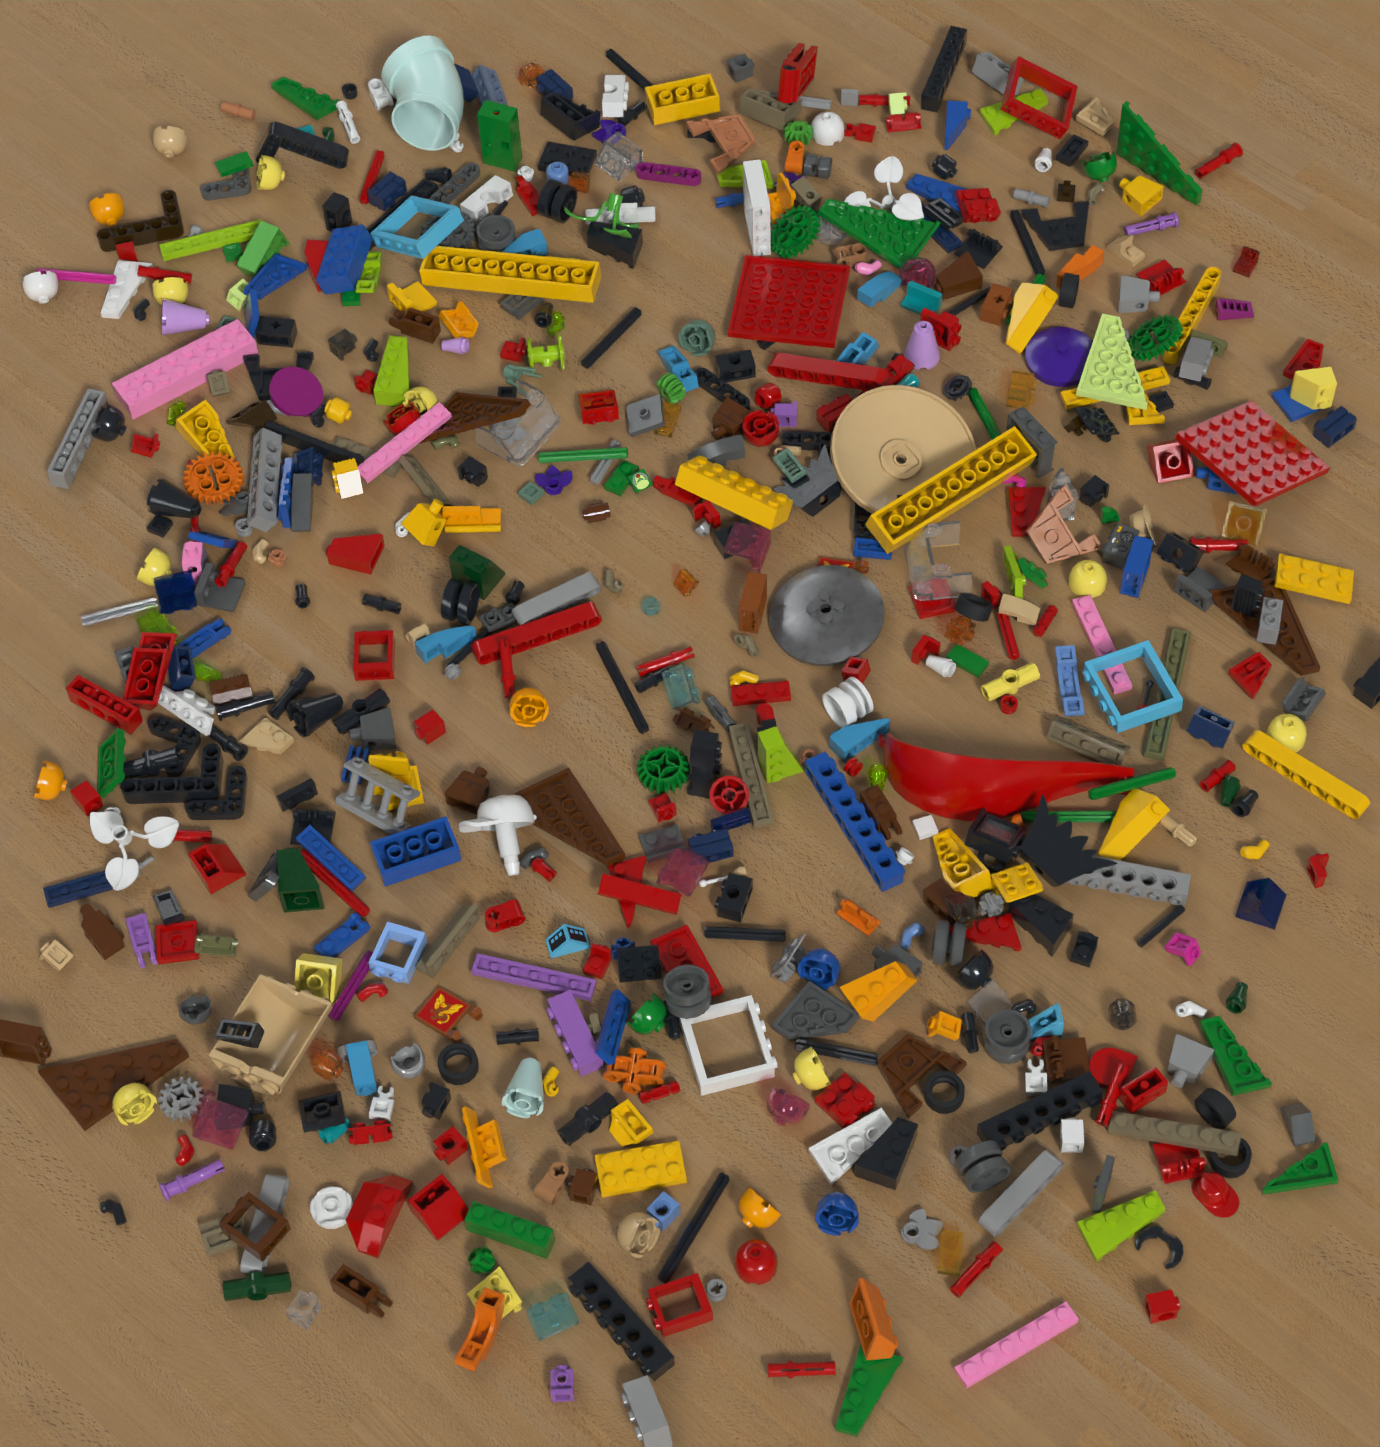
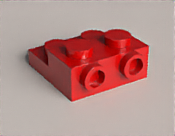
[955,188,1001,223]
[920,308,962,351]
[578,390,619,425]
[814,1072,875,1129]

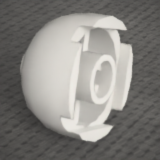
[811,112,844,146]
[22,271,58,304]

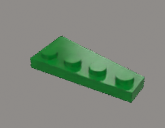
[271,77,341,120]
[1198,1016,1272,1096]
[835,1345,904,1437]

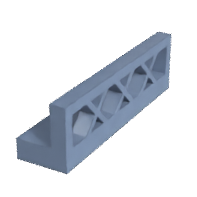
[472,65,508,106]

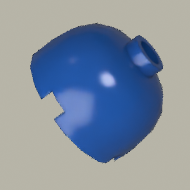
[797,948,840,990]
[815,1192,859,1236]

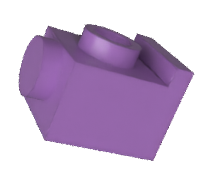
[771,401,797,427]
[550,1365,574,1402]

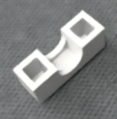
[602,75,629,117]
[460,175,513,225]

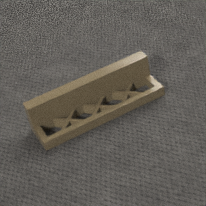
[1046,716,1131,766]
[415,903,480,979]

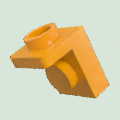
[927,1011,962,1041]

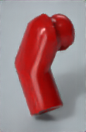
[356,982,388,1002]
[1030,1035,1056,1057]
[175,1135,195,1166]

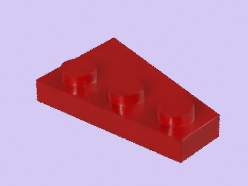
[1283,338,1324,380]
[1008,487,1046,537]

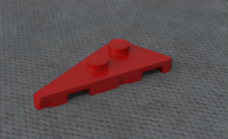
[608,855,646,928]
[949,913,1021,952]

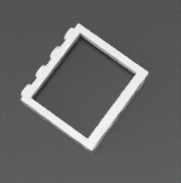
[743,159,771,256]
[679,995,778,1096]

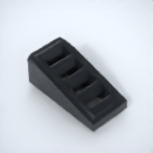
[215,1019,264,1048]

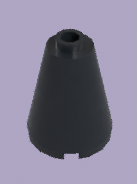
[147,478,202,519]
[287,692,344,737]

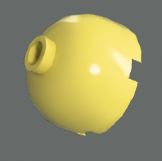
[256,155,285,191]
[152,277,188,305]
[403,387,439,417]
[137,548,173,586]
[1069,560,1107,598]
[1266,714,1307,752]
[792,1046,831,1090]
[112,1083,157,1125]

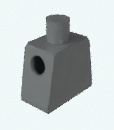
[349,708,396,750]
[872,945,922,977]

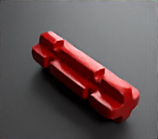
[1033,605,1058,637]
[639,1081,680,1104]

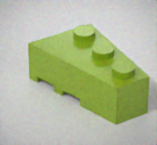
[758,726,804,784]

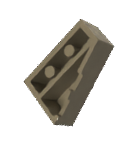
[739,88,802,131]

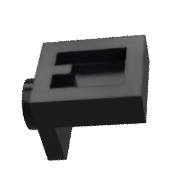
[1070,931,1099,968]

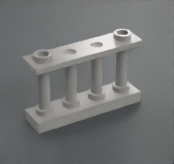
[335,757,420,835]

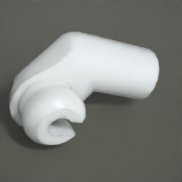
[449,132,464,153]
[396,512,409,537]
[1175,1001,1207,1019]

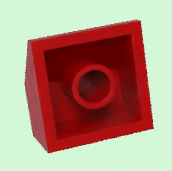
[1147,439,1194,484]

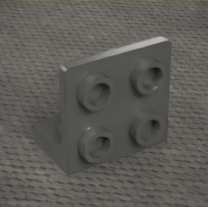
[194,562,246,612]
[1174,567,1228,612]

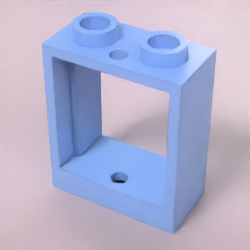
[368,921,427,984]

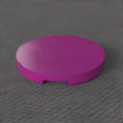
[269,367,323,417]

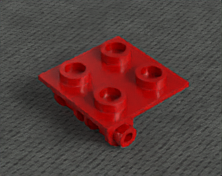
[1136,259,1186,296]
[1152,1143,1206,1184]

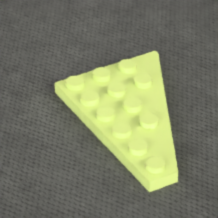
[1076,313,1148,410]

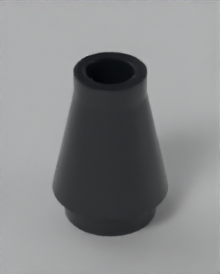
[425,167,452,184]
[535,302,553,328]
[1232,790,1259,817]

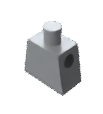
[1118,275,1160,313]
[1167,1034,1214,1088]

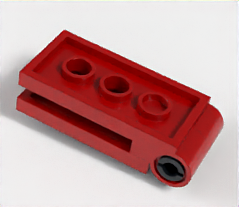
[777,43,818,103]

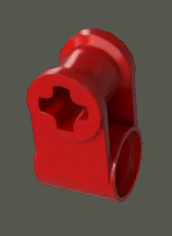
[485,899,526,933]

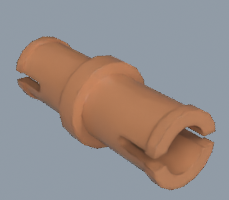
[220,101,256,121]

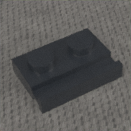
[923,198,964,231]

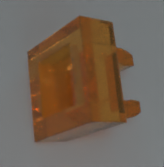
[571,171,590,193]
[673,569,699,596]

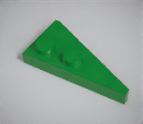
[1261,1142,1338,1195]

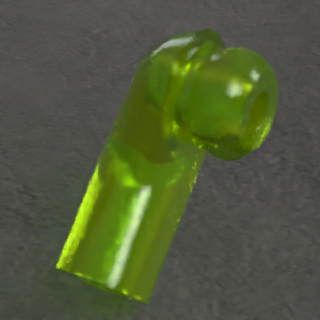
[546,312,565,337]

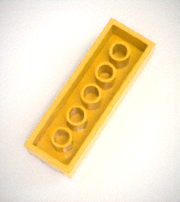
[675,456,793,530]

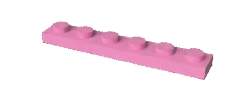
[357,402,452,484]
[1072,595,1132,695]
[954,1302,1079,1389]

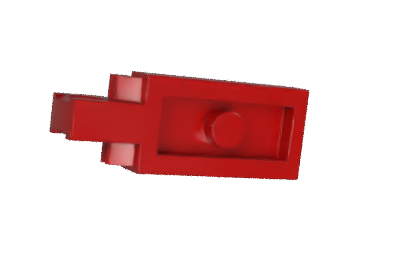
[515,175,540,216]
[653,475,702,507]

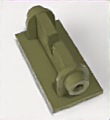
[1191,330,1228,358]
[194,933,238,957]

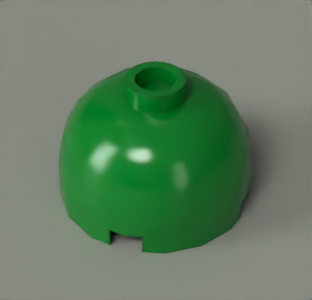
[1081,152,1117,182]
[626,993,667,1035]

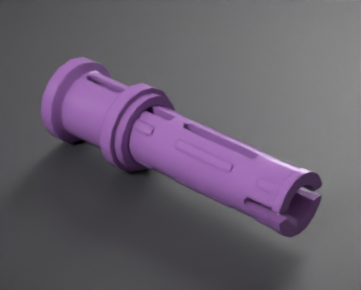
[1124,211,1179,236]
[159,1158,225,1202]

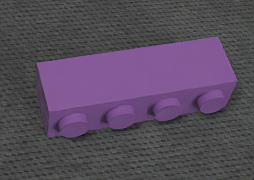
[546,990,604,1077]

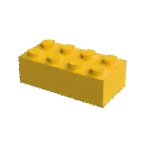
[645,73,720,125]

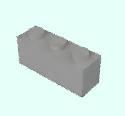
[972,52,1024,96]
[1179,337,1214,382]

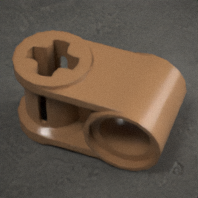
[833,243,868,268]
[533,1162,570,1206]

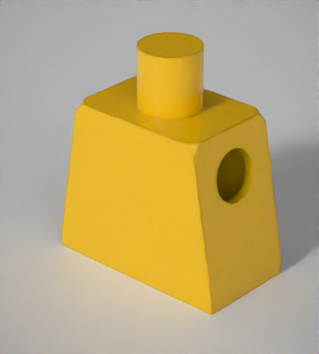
[1119,176,1164,217]
[401,499,446,547]

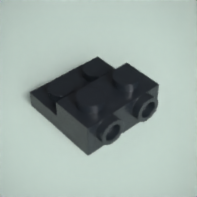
[298,1091,346,1133]

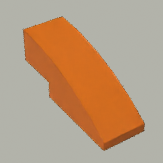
[1056,245,1104,288]

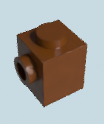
[568,1168,599,1205]

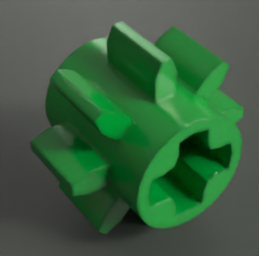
[468,1246,495,1275]

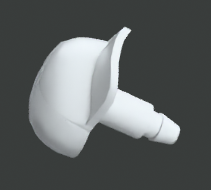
[458,795,537,876]

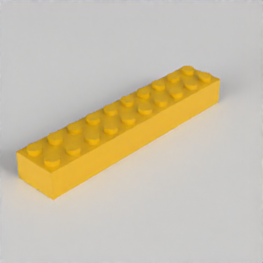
[419,246,602,303]
[865,426,1037,554]

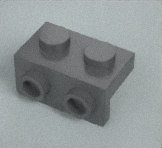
[1282,677,1326,721]

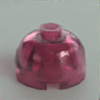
[900,256,936,288]
[767,1087,810,1126]

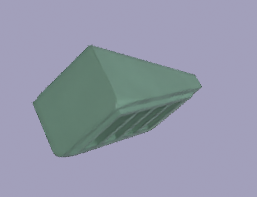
[772,448,807,483]

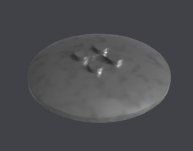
[769,565,885,666]

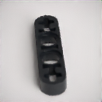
[694,368,750,410]

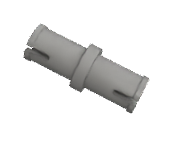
[1013,188,1050,208]

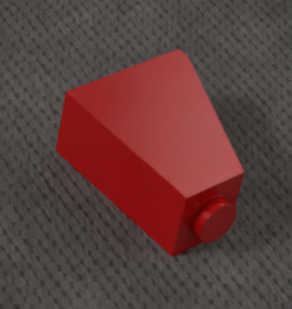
[326,534,385,575]

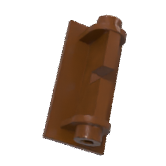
[673,707,715,733]

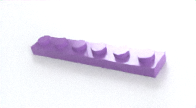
[471,953,597,1001]

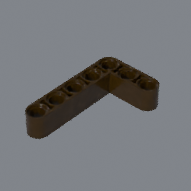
[97,190,184,252]

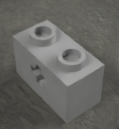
[1256,597,1283,645]

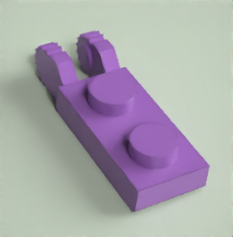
[125,913,158,968]

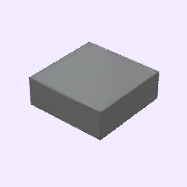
[841,89,859,106]

